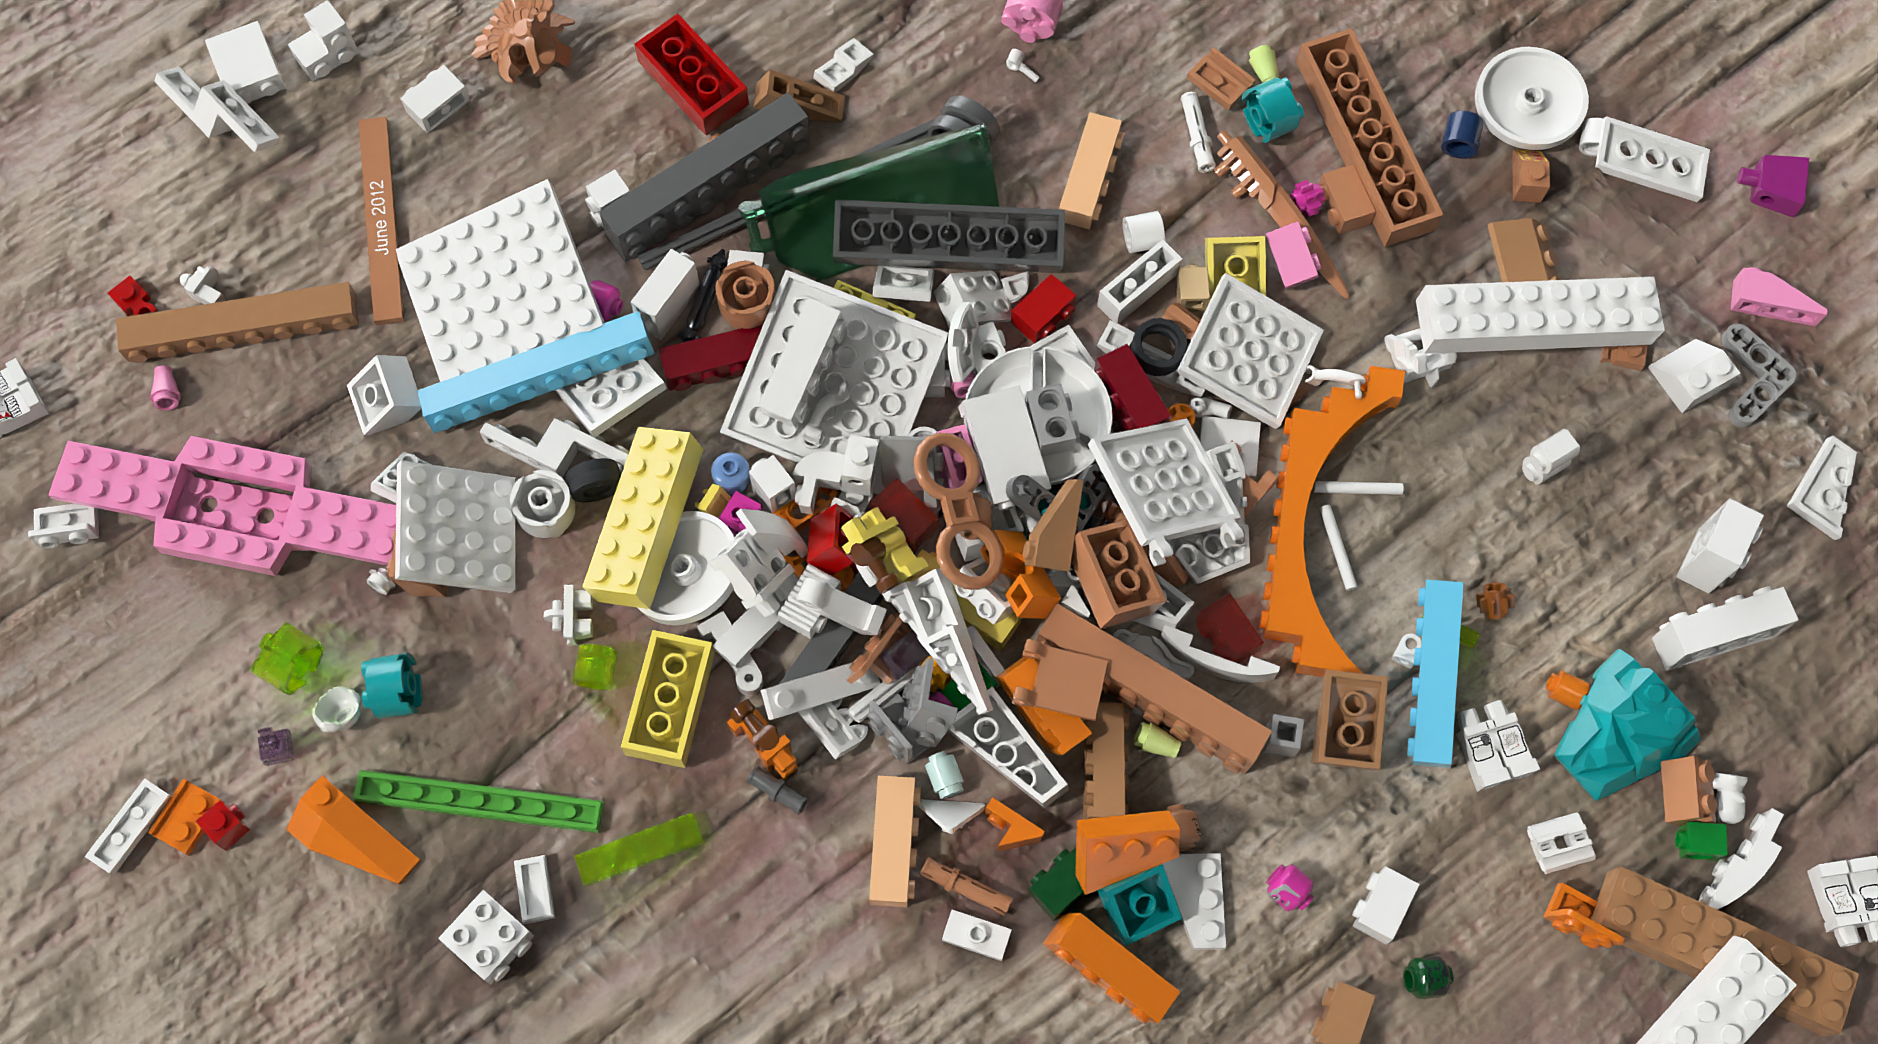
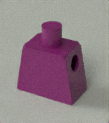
[1737,155,1810,217]

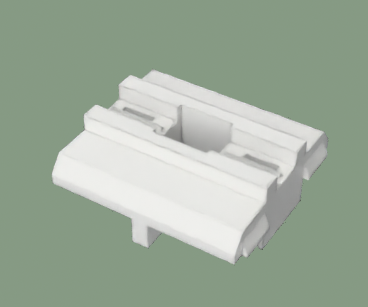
[1527,812,1595,874]

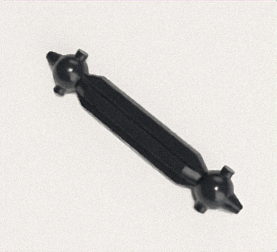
[678,249,728,343]

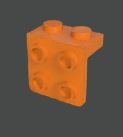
[1543,883,1625,949]

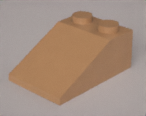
[1311,669,1388,771]

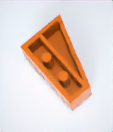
[1076,810,1180,895]

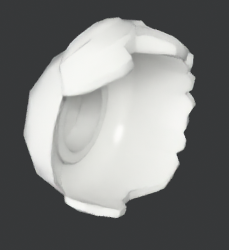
[312,686,361,733]

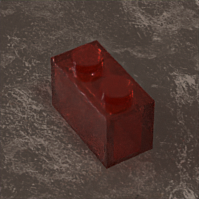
[871,478,939,552]
[1196,593,1264,664]

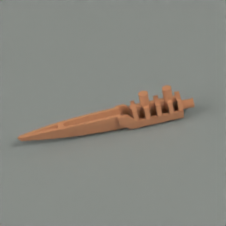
[1214,130,1349,300]

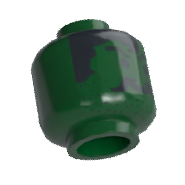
[1403,956,1454,999]

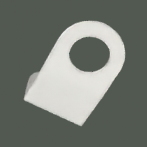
[1392,633,1421,669]

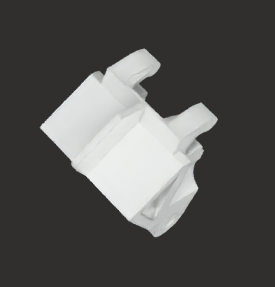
[1385,328,1457,388]

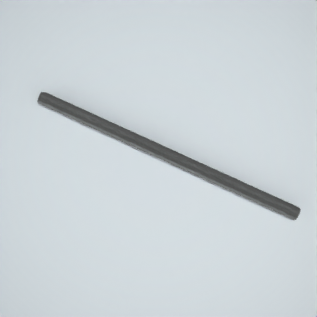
[638,119,934,270]

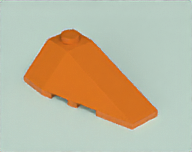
[286,776,421,885]

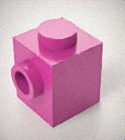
[719,491,763,536]

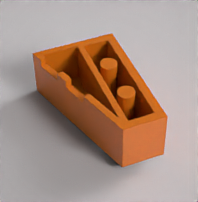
[996,657,1092,755]

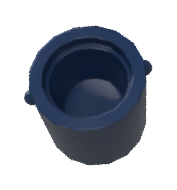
[1441,111,1484,159]

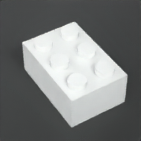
[1676,498,1764,594]

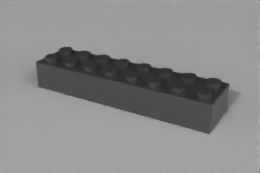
[599,92,810,262]
[833,200,1065,273]

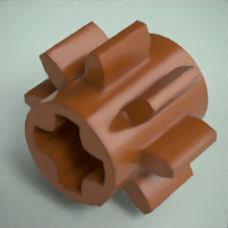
[1476,582,1515,619]

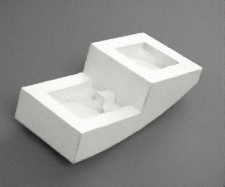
[813,38,873,92]

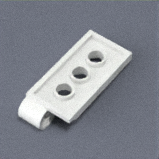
[1579,116,1710,202]

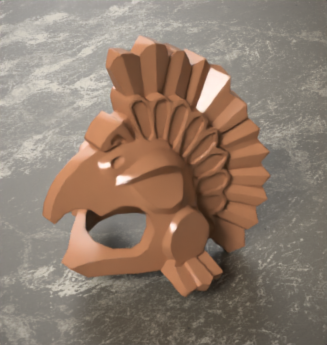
[472,0,575,85]

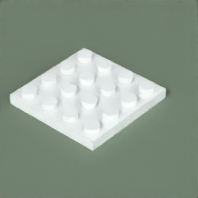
[1177,273,1324,429]
[395,460,515,593]

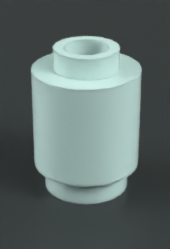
[925,751,964,799]

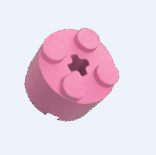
[1001,0,1064,43]

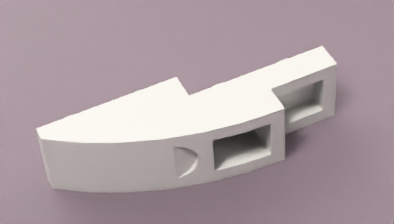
[1698,808,1784,909]

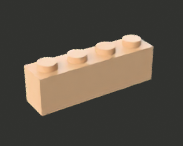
[1059,112,1125,230]
[869,775,921,907]

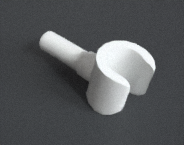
[1006,49,1040,83]

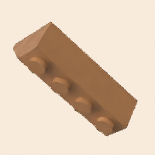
[1487,218,1562,282]

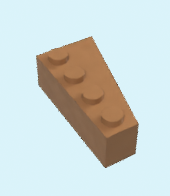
[1083,702,1129,819]

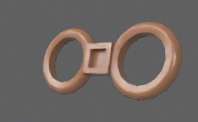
[913,433,1004,590]

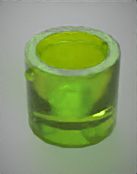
[572,644,618,690]

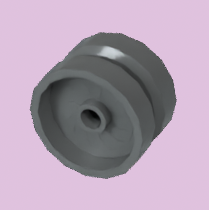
[928,95,1000,167]

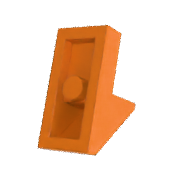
[985,797,1045,851]

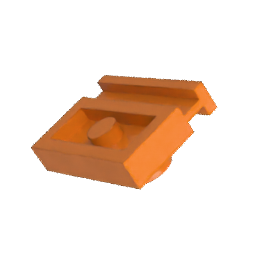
[147,779,224,856]

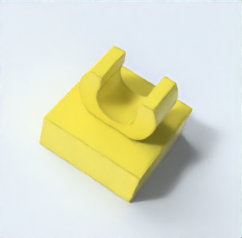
[694,484,732,519]

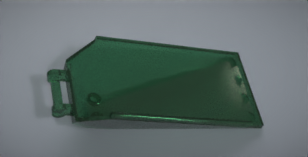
[739,123,999,282]

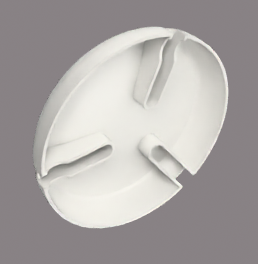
[964,346,1112,486]

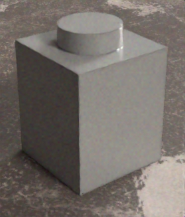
[1264,714,1304,757]

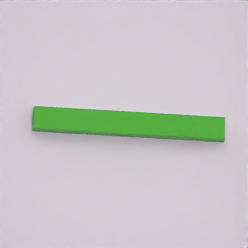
[353,770,605,834]

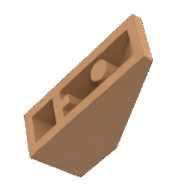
[753,69,845,122]
[1023,479,1084,572]

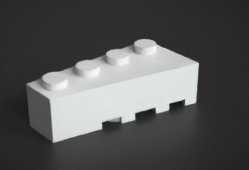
[948,687,1069,808]

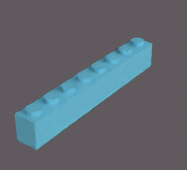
[418,311,655,433]

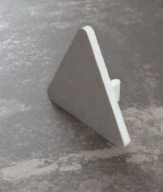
[918,799,985,834]

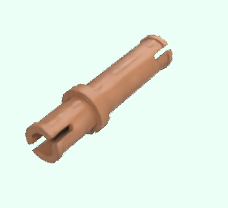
[920,857,1013,916]

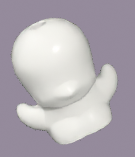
[1713,773,1748,824]

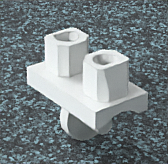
[544,585,593,646]

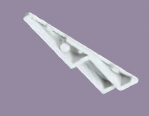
[883,569,993,714]

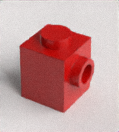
[196,800,251,851]

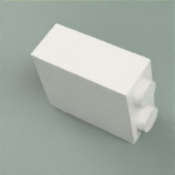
[205,21,286,104]
[631,249,700,340]

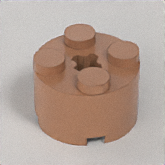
[715,260,776,329]

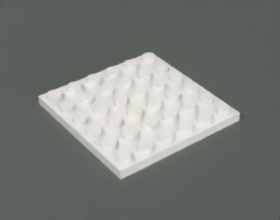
[396,179,604,382]
[720,270,949,497]

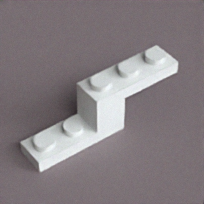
[154,67,279,152]
[480,418,629,477]

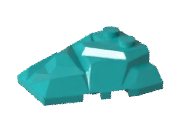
[1554,649,1701,801]

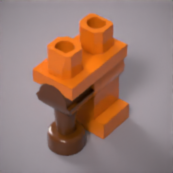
[727,699,798,779]

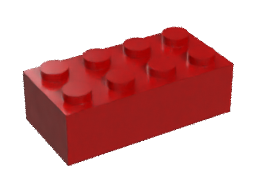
[634,13,749,136]

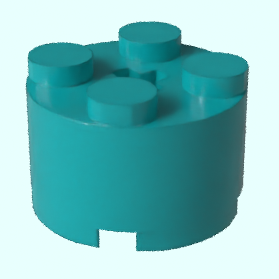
[1242,77,1304,143]
[361,653,423,719]

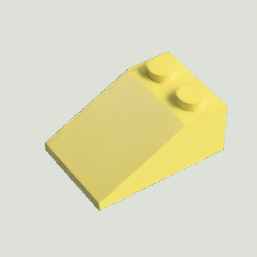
[1205,236,1266,304]

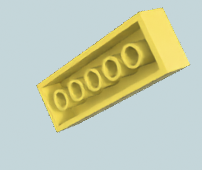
[582,427,704,609]

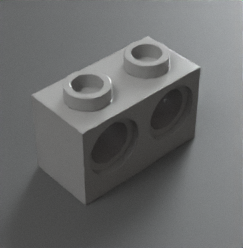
[1025,384,1080,456]

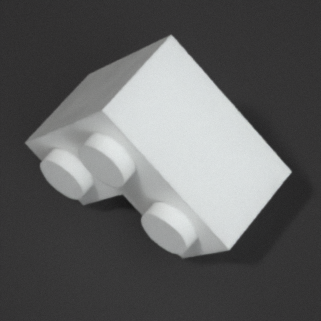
[288,0,359,82]

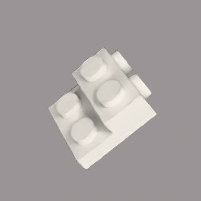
[951,557,1015,625]

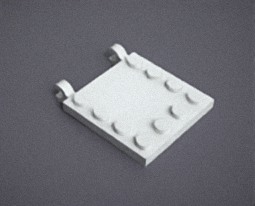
[1088,419,1244,566]

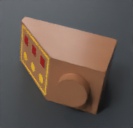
[1512,149,1550,203]

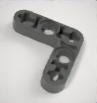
[1006,463,1109,535]

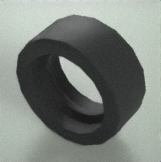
[1130,318,1188,376]

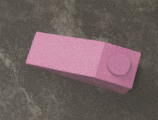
[1731,268,1827,326]

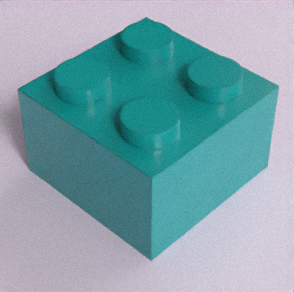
[1097,864,1182,946]

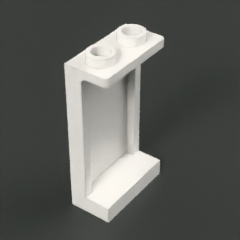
[958,386,1051,511]

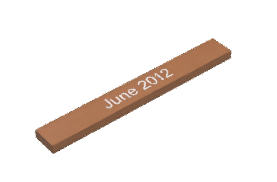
[358,117,404,325]

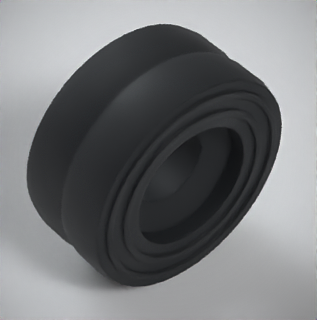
[566,458,621,503]

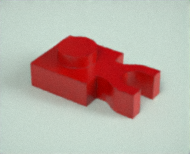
[107,275,158,316]

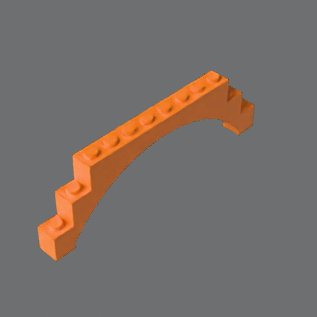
[1259,366,1405,677]

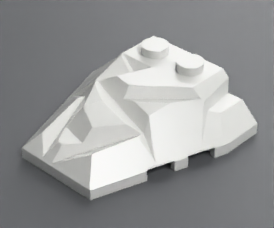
[1166,441,1250,584]

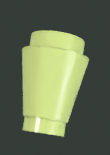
[1249,45,1279,83]
[1133,722,1181,758]

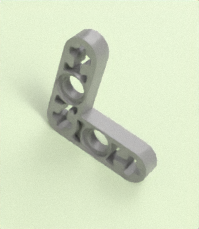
[1721,323,1796,428]

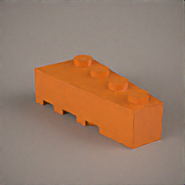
[1043,913,1180,1024]

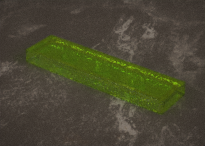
[574,812,703,887]

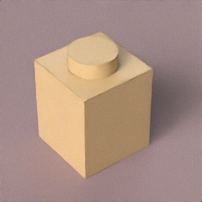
[1175,265,1210,311]

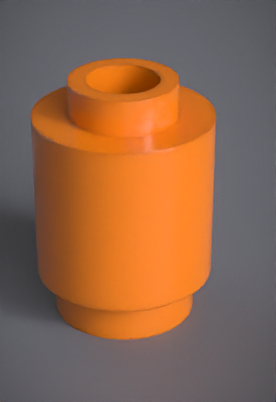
[1545,670,1591,710]

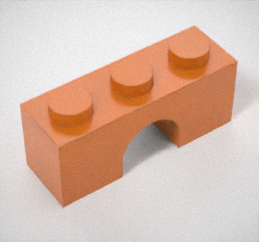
[980,530,1061,619]

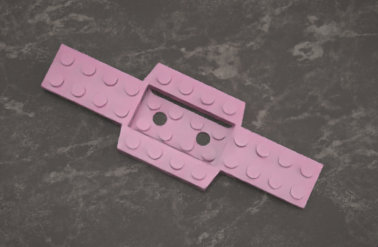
[48,436,396,576]

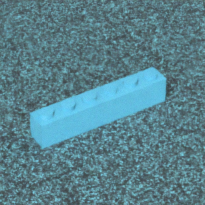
[1407,580,1463,768]

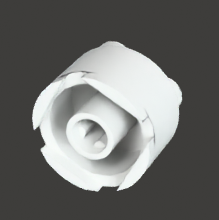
[510,470,575,538]

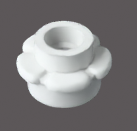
[367,568,396,595]

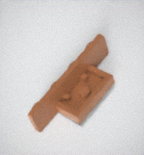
[846,606,920,684]

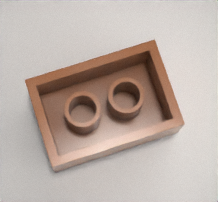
[1071,520,1167,629]

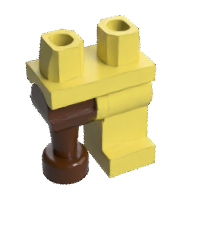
[841,507,929,594]

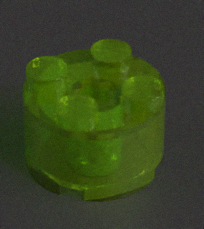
[250,622,324,696]

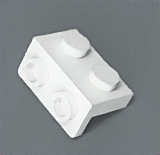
[28,504,99,548]

